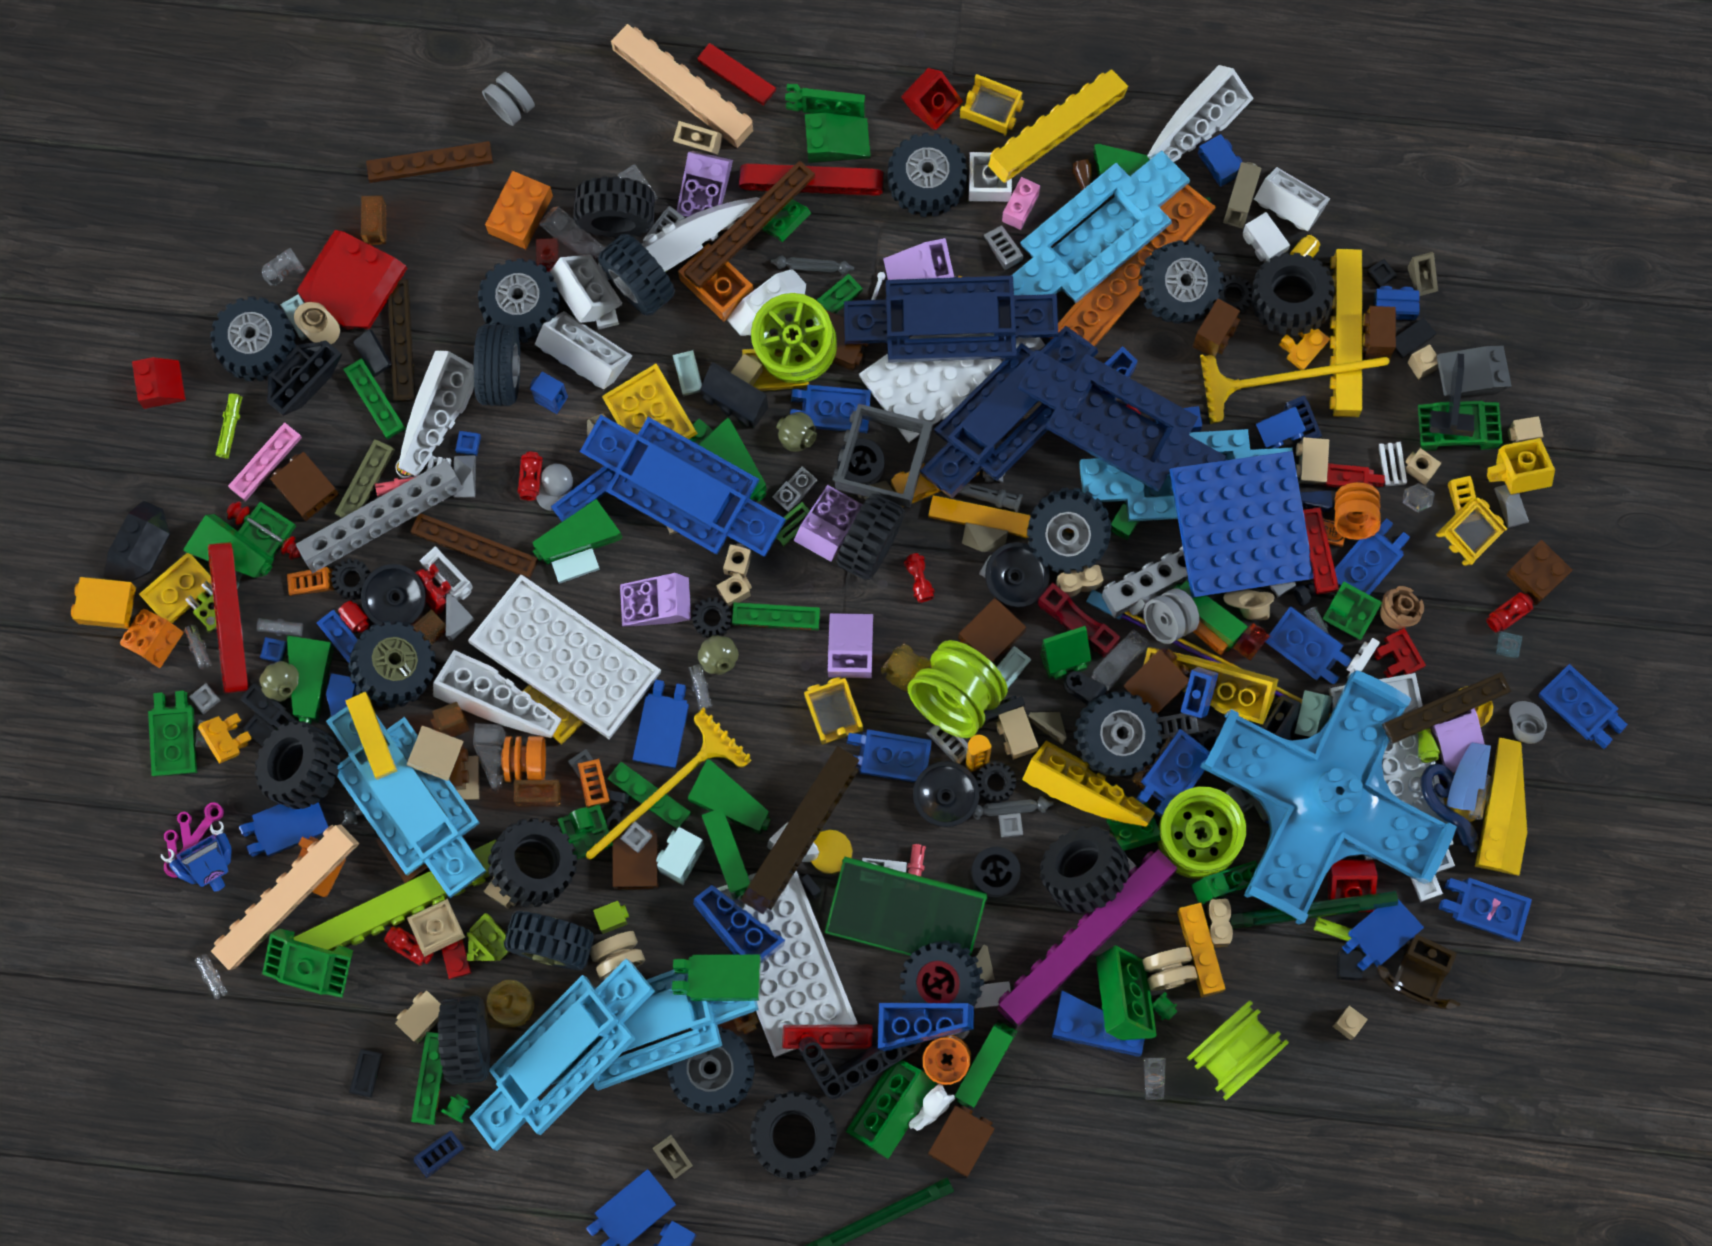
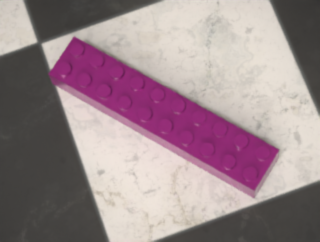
[997,849,1177,1029]

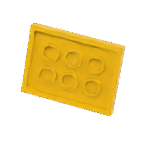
[602,364,698,439]

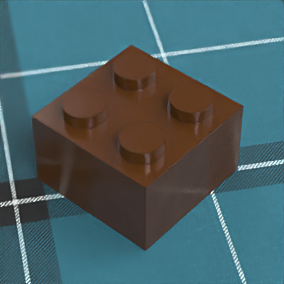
[1193,299,1241,358]
[1362,306,1396,360]
[1506,539,1573,605]

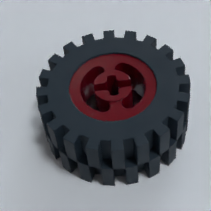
[900,941,984,1006]

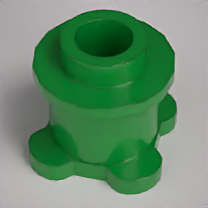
[1152,992,1178,1021]
[441,1094,470,1123]

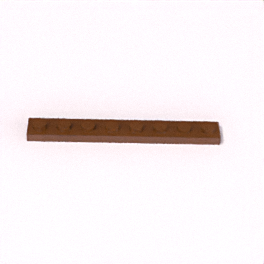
[684,161,815,289]

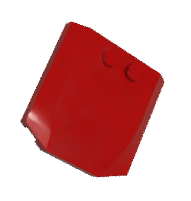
[297,230,407,330]

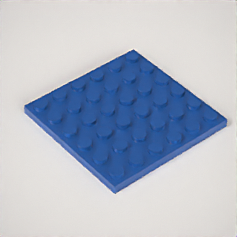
[1169,451,1314,598]

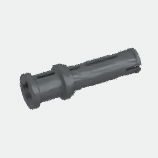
[957,483,1023,513]

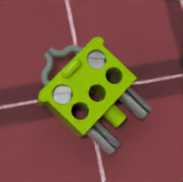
[185,581,217,633]

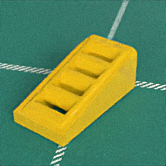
[1448,476,1480,525]

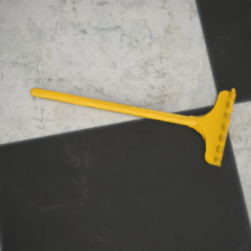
[1200,354,1390,424]
[586,707,751,859]

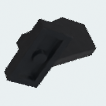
[1429,353,1474,437]

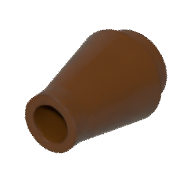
[1072,159,1093,190]

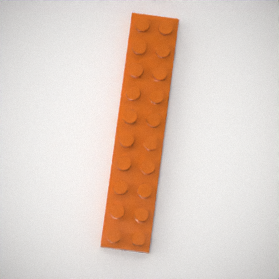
[1048,184,1216,346]

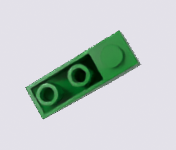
[1191,860,1258,905]

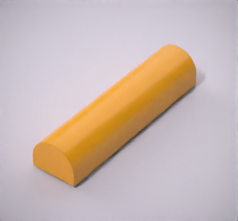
[966,735,992,772]

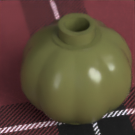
[777,412,817,452]
[698,635,739,675]
[259,661,299,702]

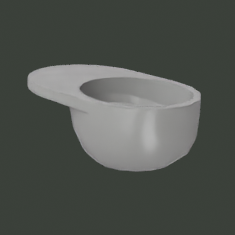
[536,464,573,511]
[1509,701,1547,744]

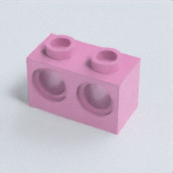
[1002,177,1040,230]

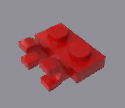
[415,564,451,615]
[1373,628,1426,678]

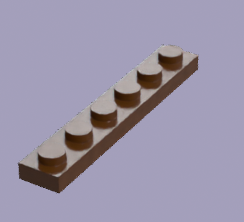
[366,141,493,183]
[410,513,538,579]

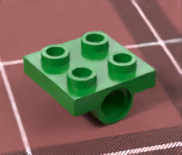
[761,199,811,242]
[1323,582,1382,640]
[1106,803,1161,851]
[558,804,613,860]

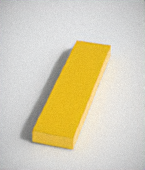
[345,692,397,780]

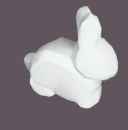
[909,1084,955,1131]

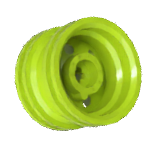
[751,293,837,384]
[907,640,1008,738]
[1157,787,1246,879]
[1187,1000,1289,1101]

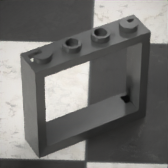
[832,404,933,508]

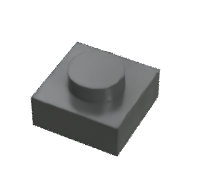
[568,749,596,780]

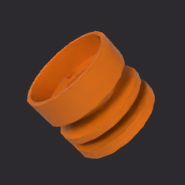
[1334,482,1381,540]
[501,736,546,782]
[923,1035,971,1085]

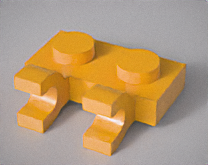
[1279,329,1330,370]
[198,713,252,764]

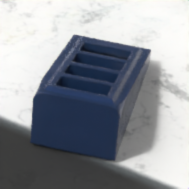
[1284,395,1322,441]
[1300,491,1332,512]
[414,1131,464,1178]

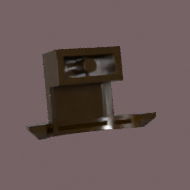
[1377,934,1461,1009]

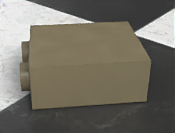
[1223,162,1262,229]

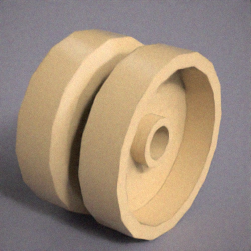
[590,931,645,980]
[1142,947,1198,991]

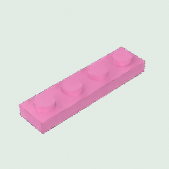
[228,422,302,501]

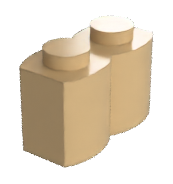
[1056,565,1104,597]
[1206,899,1233,948]

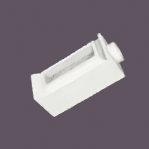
[420,546,473,601]

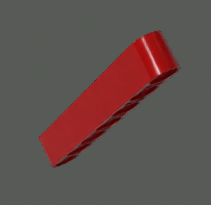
[739,164,884,195]
[208,542,248,693]

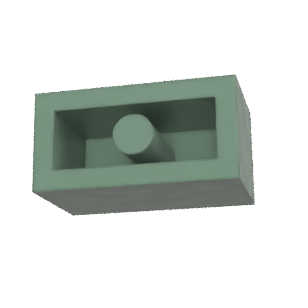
[1295,690,1334,737]

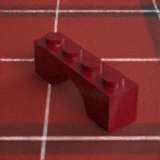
[1038,583,1120,659]

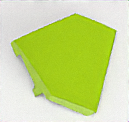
[467,913,510,961]

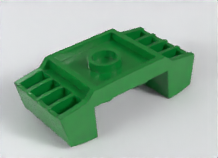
[1418,401,1503,451]
[262,929,353,998]

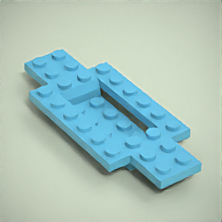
[1011,150,1190,304]
[1080,429,1293,521]
[326,706,487,898]
[469,959,655,1151]
[551,970,759,1091]

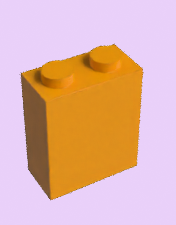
[71,577,136,629]

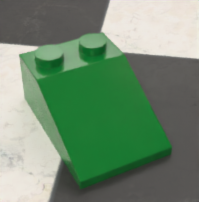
[805,113,871,163]
[1040,626,1091,680]

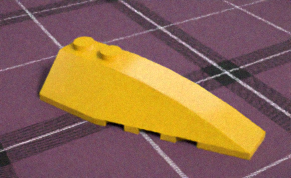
[1143,647,1278,725]
[1475,738,1527,876]
[1022,740,1155,827]

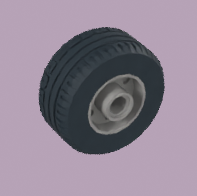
[474,324,520,406]

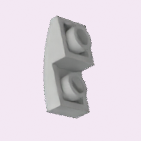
[772,466,819,511]

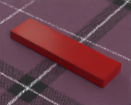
[697,43,776,106]
[1303,507,1339,594]
[782,1025,873,1049]

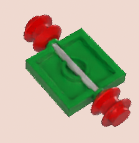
[227,501,301,560]

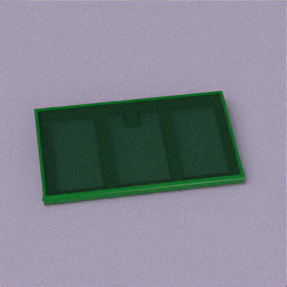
[825,856,987,956]

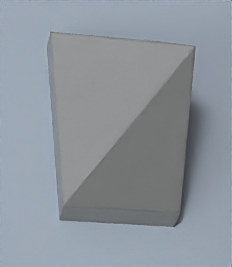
[454,456,476,498]
[1494,485,1529,528]
[446,594,475,641]

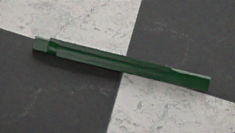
[1230,891,1398,929]
[805,1178,954,1246]

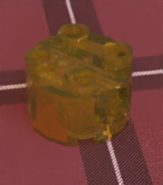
[881,644,931,692]
[487,980,534,1027]

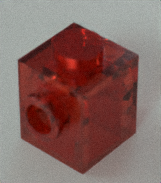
[536,238,560,272]
[1233,623,1270,661]

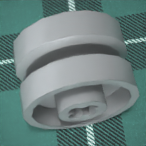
[482,72,535,126]
[1144,589,1199,644]

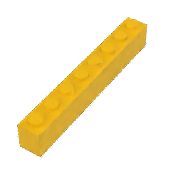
[988,69,1128,183]
[1330,249,1362,417]

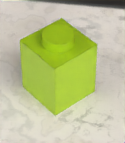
[593,901,629,934]

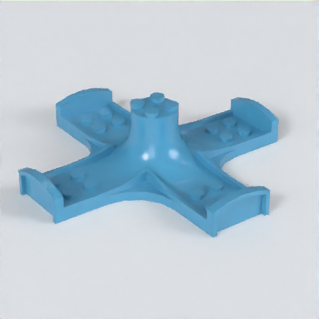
[1200,670,1457,925]

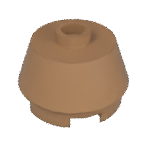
[1380,586,1424,630]

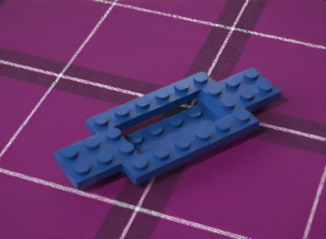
[580,415,786,557]

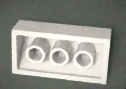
[535,311,632,389]

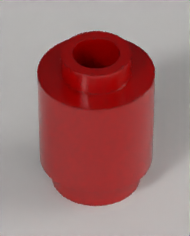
[338,601,370,633]

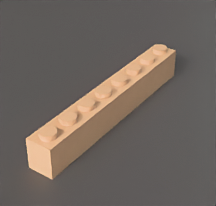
[611,24,753,148]
[211,825,359,970]

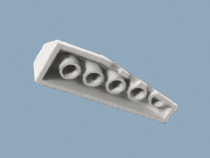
[1147,65,1253,162]
[642,197,760,272]
[398,351,474,477]
[433,650,561,738]

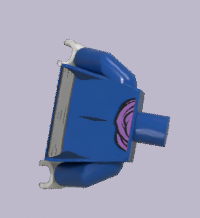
[161,821,232,892]

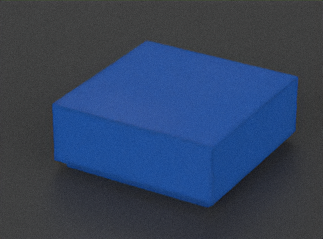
[455,431,481,456]
[260,637,287,662]

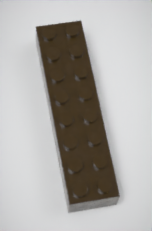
[740,746,860,914]

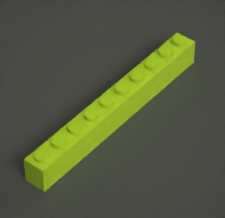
[293,840,496,951]

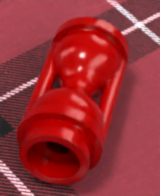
[518,451,543,501]
[903,553,935,603]
[1486,592,1533,633]
[384,926,434,966]

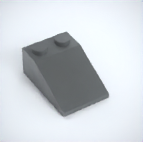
[1436,346,1512,396]

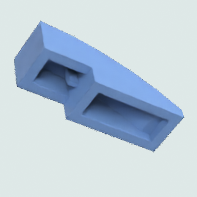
[1446,742,1491,811]

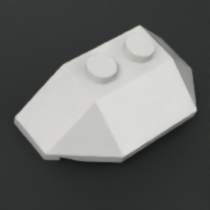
[727,269,806,336]

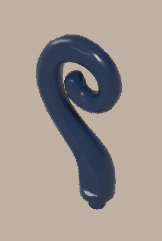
[1420,764,1479,853]

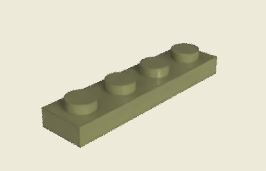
[335,439,395,518]

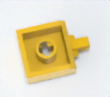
[1487,438,1555,495]

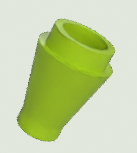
[1418,729,1440,763]

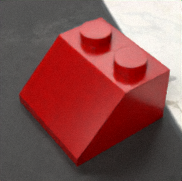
[901,68,963,130]
[132,357,186,409]
[1328,860,1378,912]

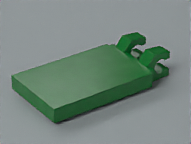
[785,84,865,118]
[148,691,197,777]
[672,955,761,1001]

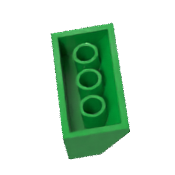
[1096,945,1157,1040]
[846,1060,937,1159]

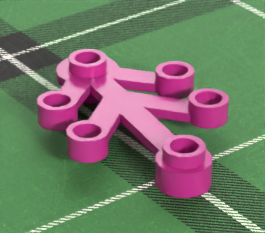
[164,802,224,878]

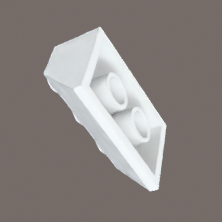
[1254,167,1330,231]
[550,254,622,323]

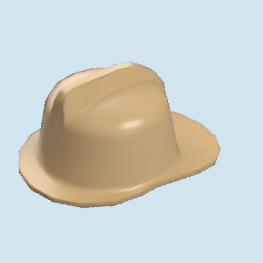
[294,302,340,344]
[1223,589,1275,620]

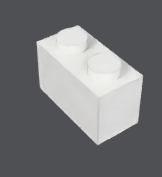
[1243,212,1290,263]

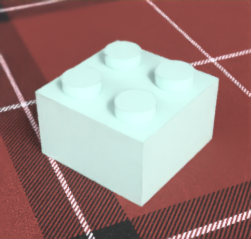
[656,827,705,885]

